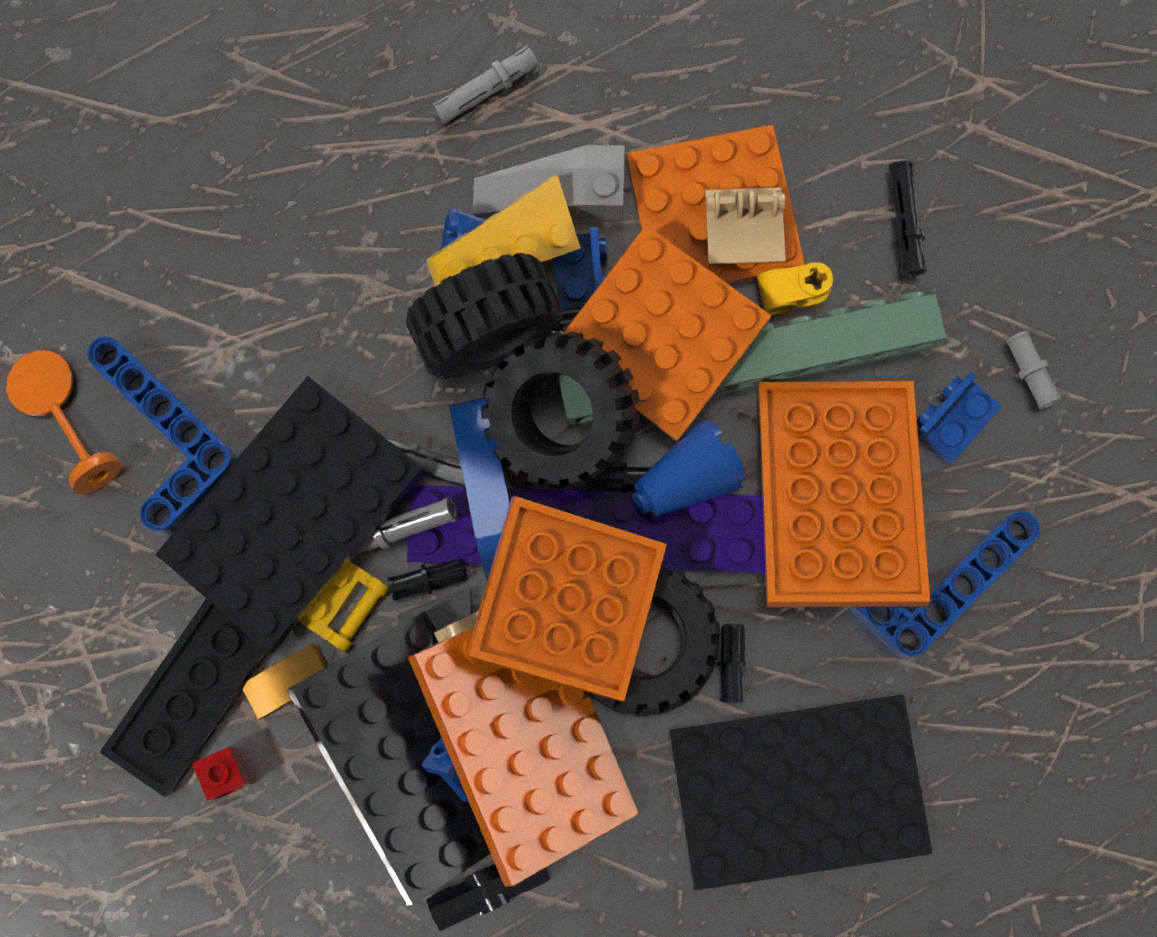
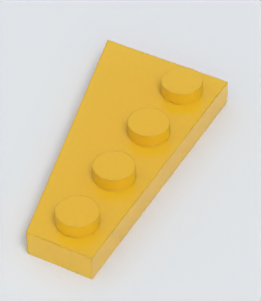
[426,175,581,287]

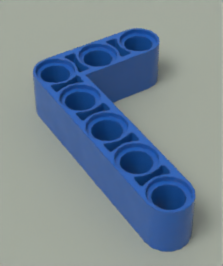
[87,336,237,536]
[449,397,510,580]
[847,511,1040,659]

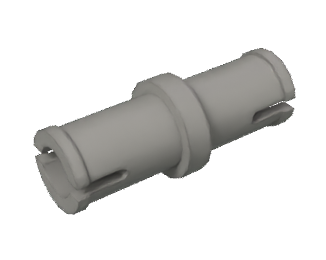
[1006,330,1062,410]

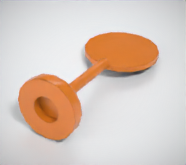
[6,350,122,494]

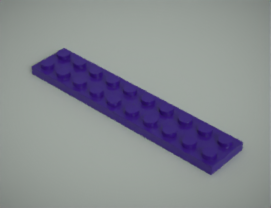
[407,485,765,575]

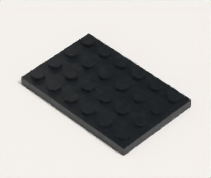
[155,376,426,654]
[287,611,491,906]
[669,694,933,891]

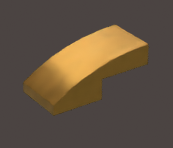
[241,644,327,720]

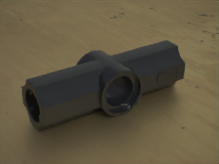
[426,864,550,931]

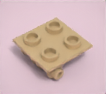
[705,187,786,265]

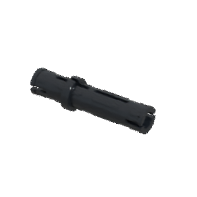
[888,161,927,277]

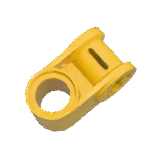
[756,262,833,316]

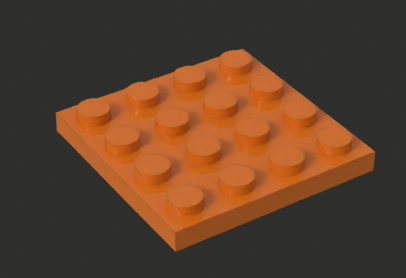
[626,125,805,285]
[563,225,771,442]
[466,496,667,702]

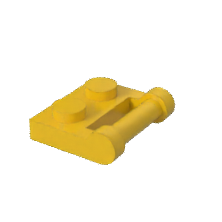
[300,562,390,654]

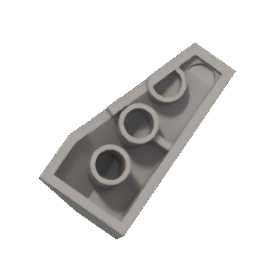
[473,145,625,220]

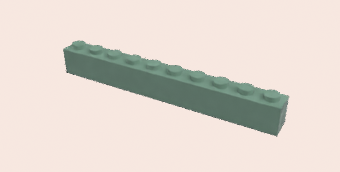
[558,291,947,427]

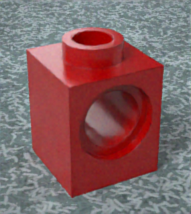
[192,747,253,801]

